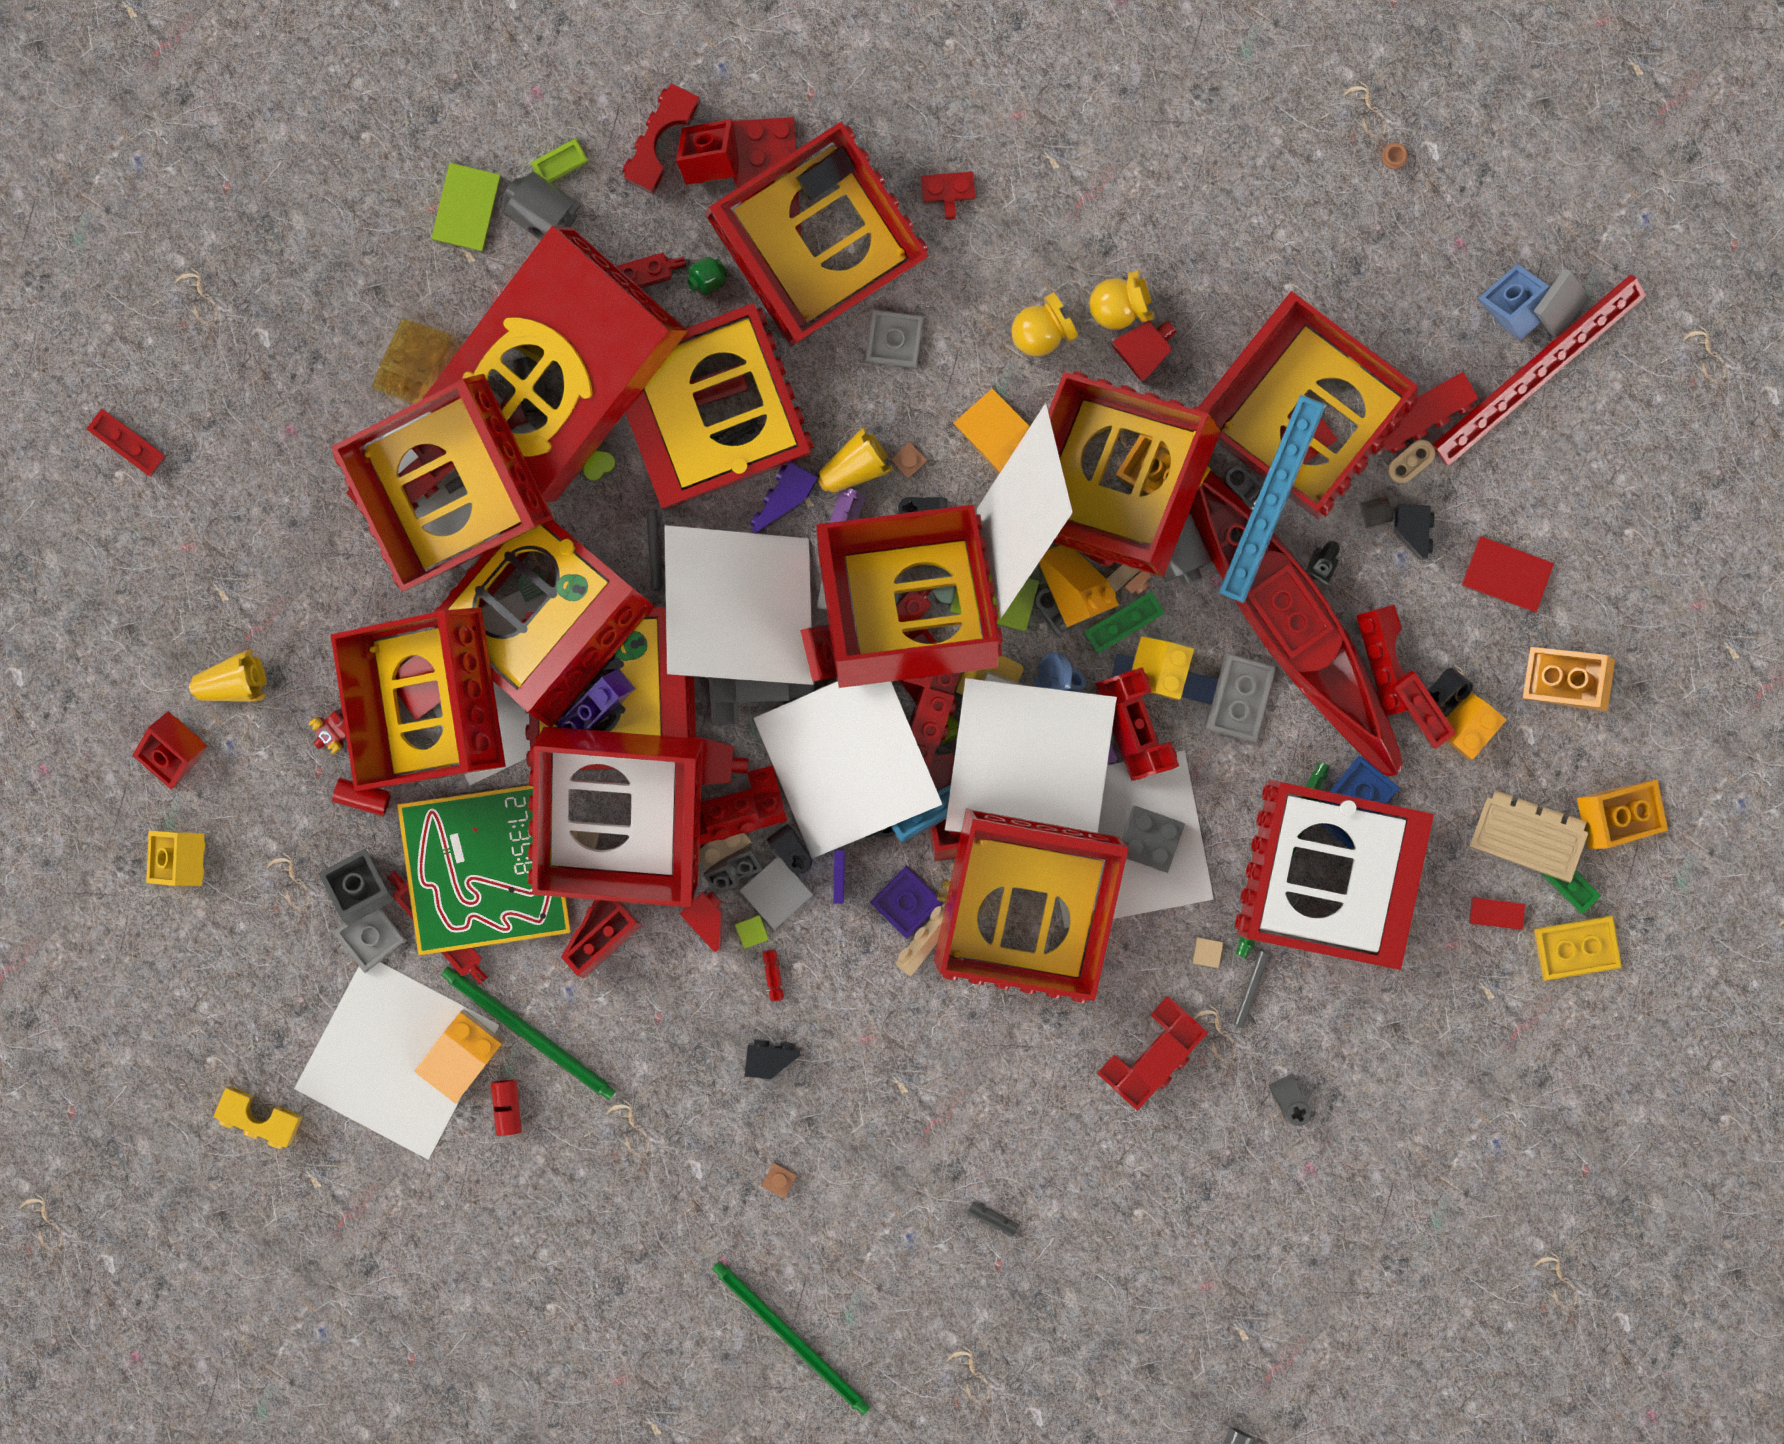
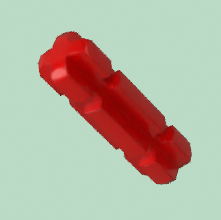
[762,950,784,1002]

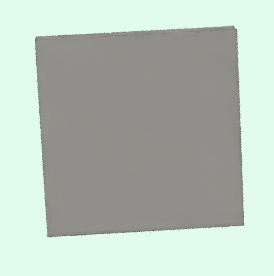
[1534,269,1589,338]
[865,309,924,369]
[739,856,813,929]
[333,908,407,973]

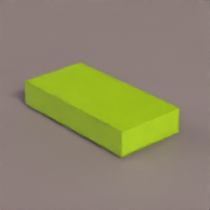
[530,138,589,183]

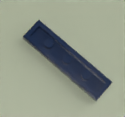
[1111,654,1218,705]

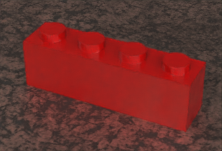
[1381,372,1479,454]

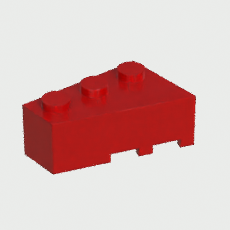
[561,900,642,978]

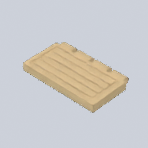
[1469,790,1588,883]

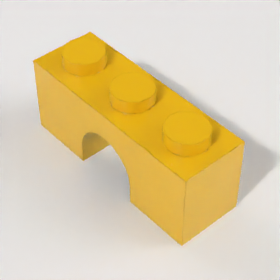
[213,1085,303,1149]

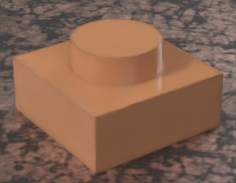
[890,442,927,480]
[1123,571,1151,595]
[762,1162,797,1198]

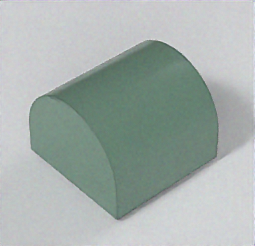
[933,576,955,605]

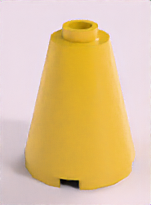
[817,427,893,493]
[189,650,267,702]

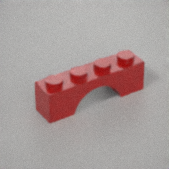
[622,83,700,195]
[1356,604,1407,717]

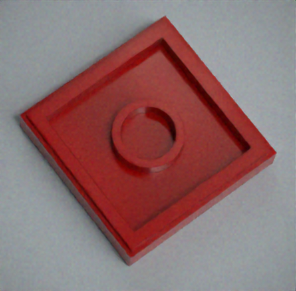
[800,625,837,681]

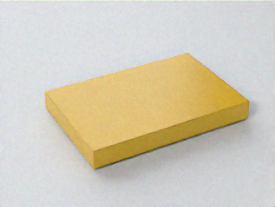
[1534,915,1622,981]

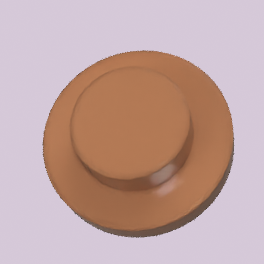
[1381,143,1408,169]

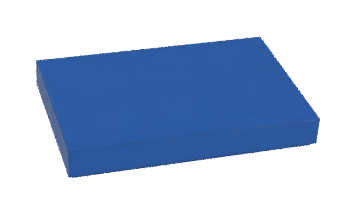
[1319,755,1400,849]

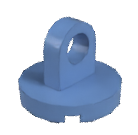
[1034,652,1086,692]

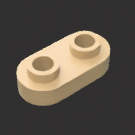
[1387,440,1435,484]

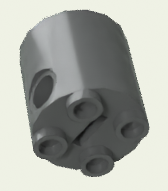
[504,171,580,240]
[1162,513,1212,586]

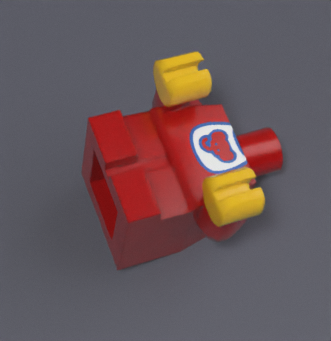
[309,708,346,754]

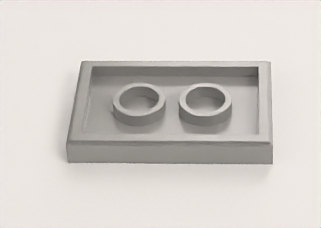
[1206,653,1276,743]

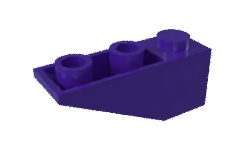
[750,462,818,534]
[556,669,636,730]

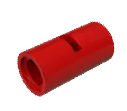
[332,777,391,817]
[490,1079,522,1136]

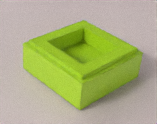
[735,915,769,949]

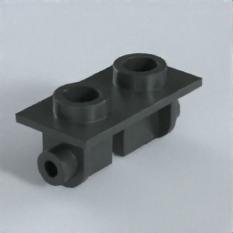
[1305,541,1340,585]

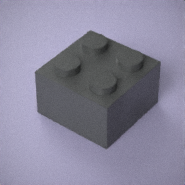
[1122,805,1185,873]
[318,848,394,926]

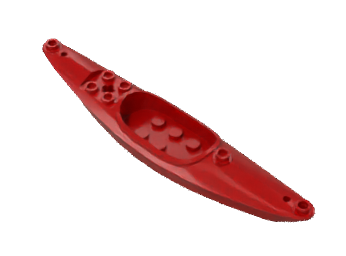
[1189,470,1403,776]

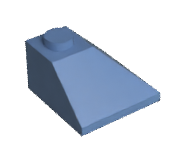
[1478,264,1550,340]

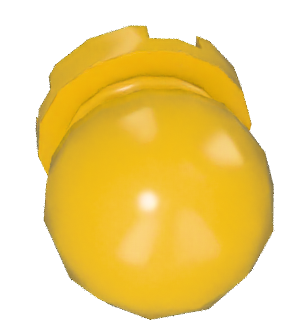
[1089,269,1154,330]
[1011,292,1078,357]

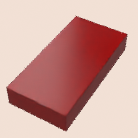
[1469,897,1525,930]

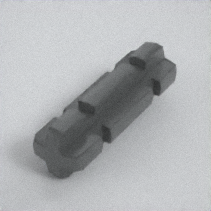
[968,1202,1018,1237]

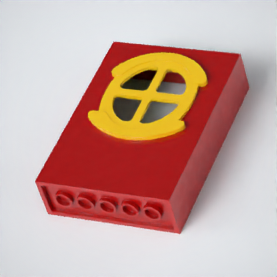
[422,226,688,502]

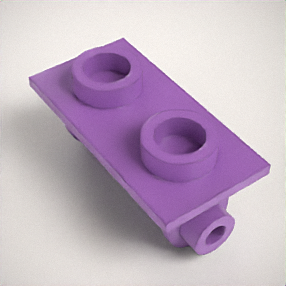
[829,488,866,523]

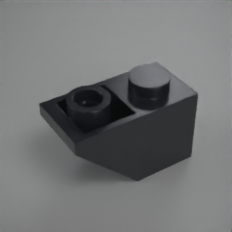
[1394,504,1434,560]
[744,1039,801,1079]

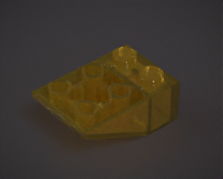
[372,318,452,405]

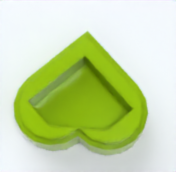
[584,451,616,481]

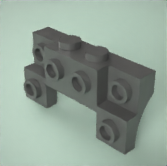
[709,677,816,725]

